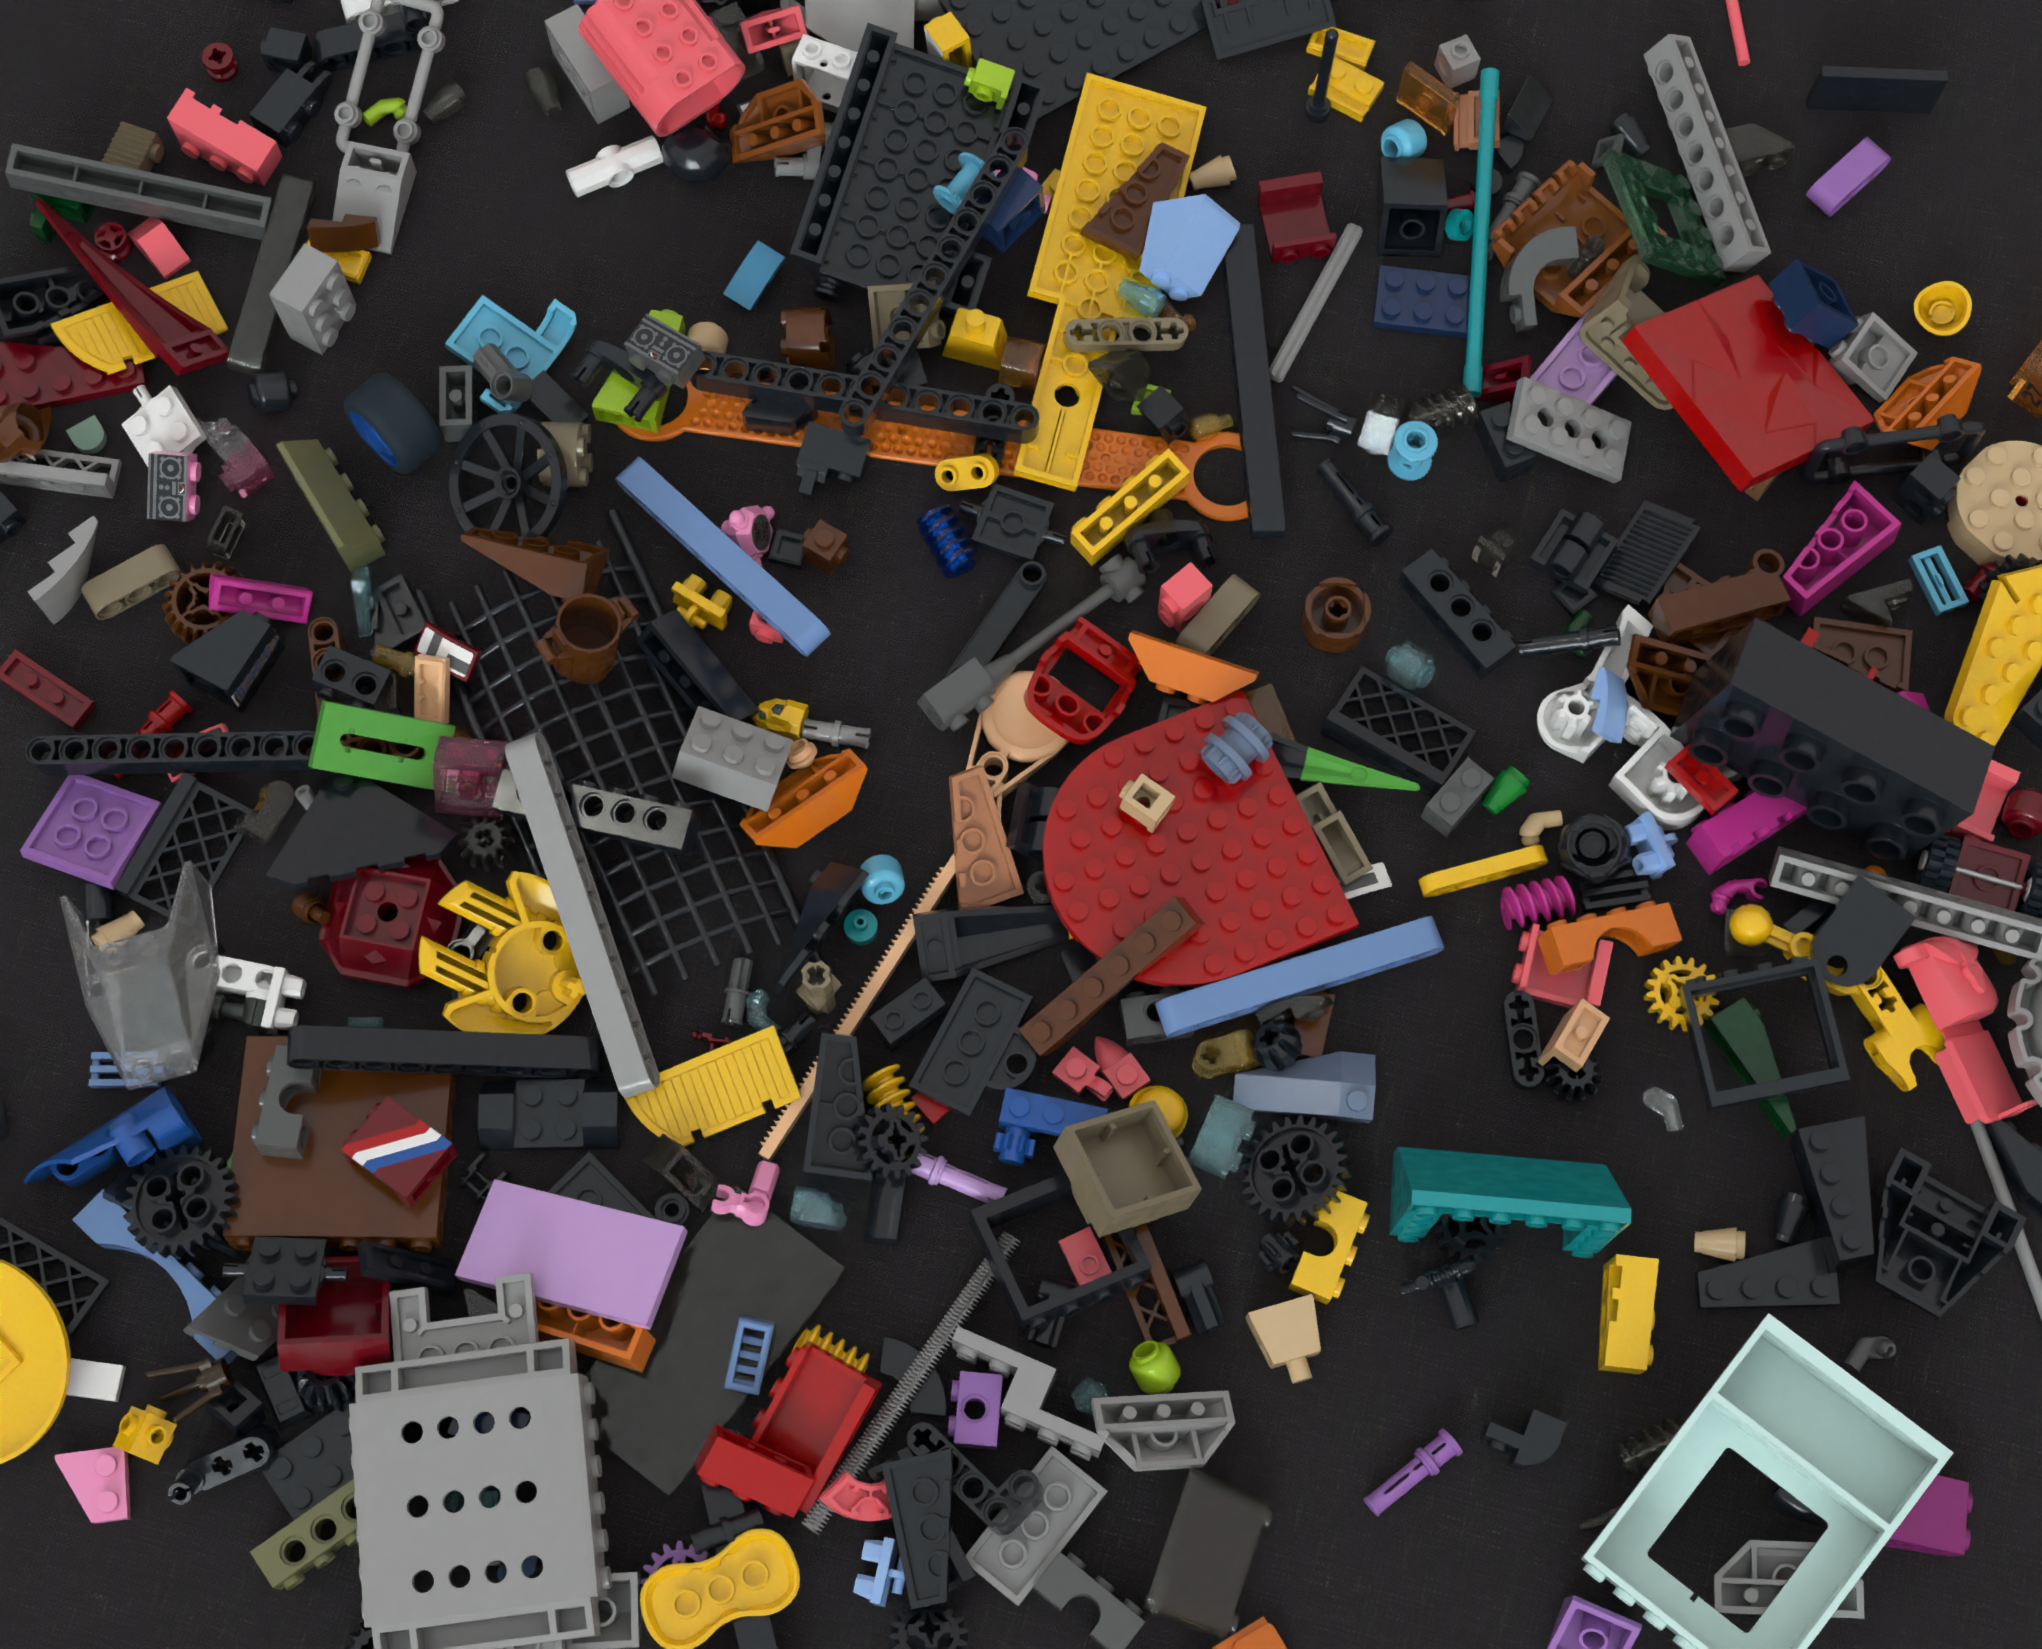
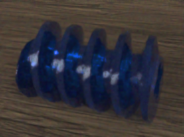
[917,504,977,579]

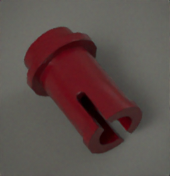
[1446,189,1475,217]
[1962,562,1996,603]

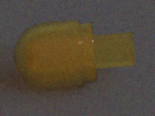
[1188,413,1233,441]

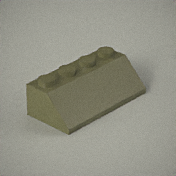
[276,439,386,573]

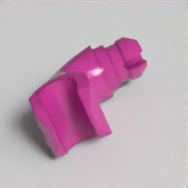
[1710,878,1768,915]

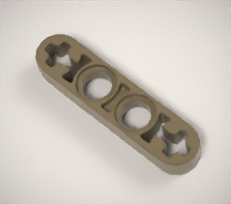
[1063,317,1189,352]

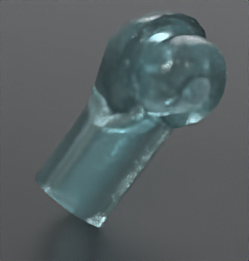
[746,989,781,1033]

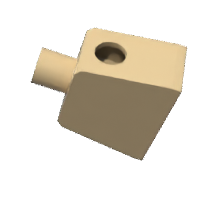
[1245,1294,1321,1384]

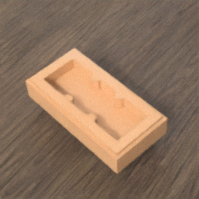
[414,654,450,724]

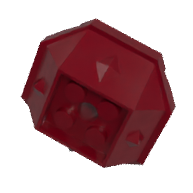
[318,855,465,990]

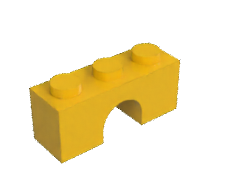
[1288,1191,1370,1305]

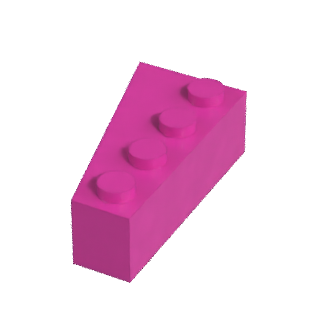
[1686,790,1807,875]

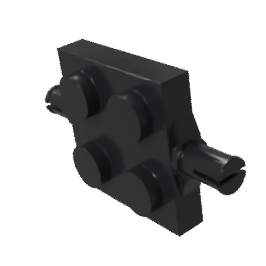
[959,483,1067,563]
[223,1236,348,1306]

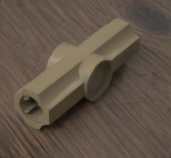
[796,961,842,1015]

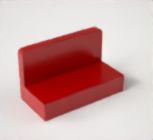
[1664,743,1739,815]

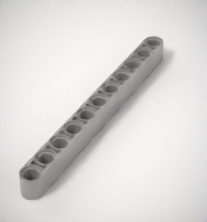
[505,732,660,1098]

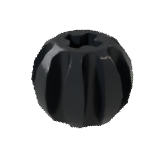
[1251,1019,1303,1071]

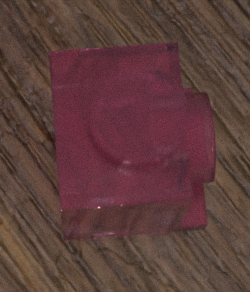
[219,440,275,499]

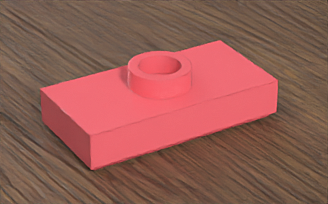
[1058,1226,1112,1306]

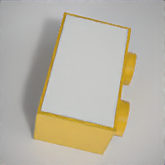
[924,11,973,68]

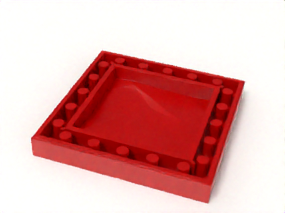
[1622,275,1875,492]

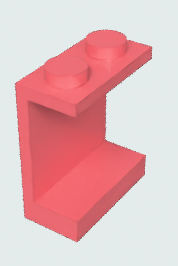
[1944,760,2021,844]

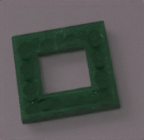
[1600,149,1726,286]

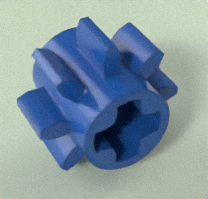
[993,1125,1036,1166]

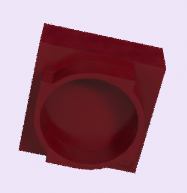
[277,1255,393,1376]

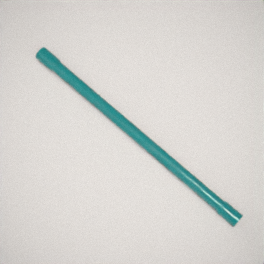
[1462,68,1500,398]

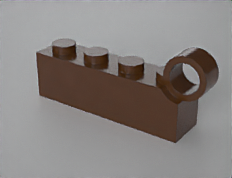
[1648,549,1791,645]

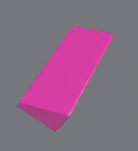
[209,573,313,624]

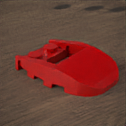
[1024,616,1142,745]

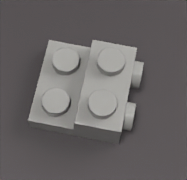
[1828,312,1918,403]

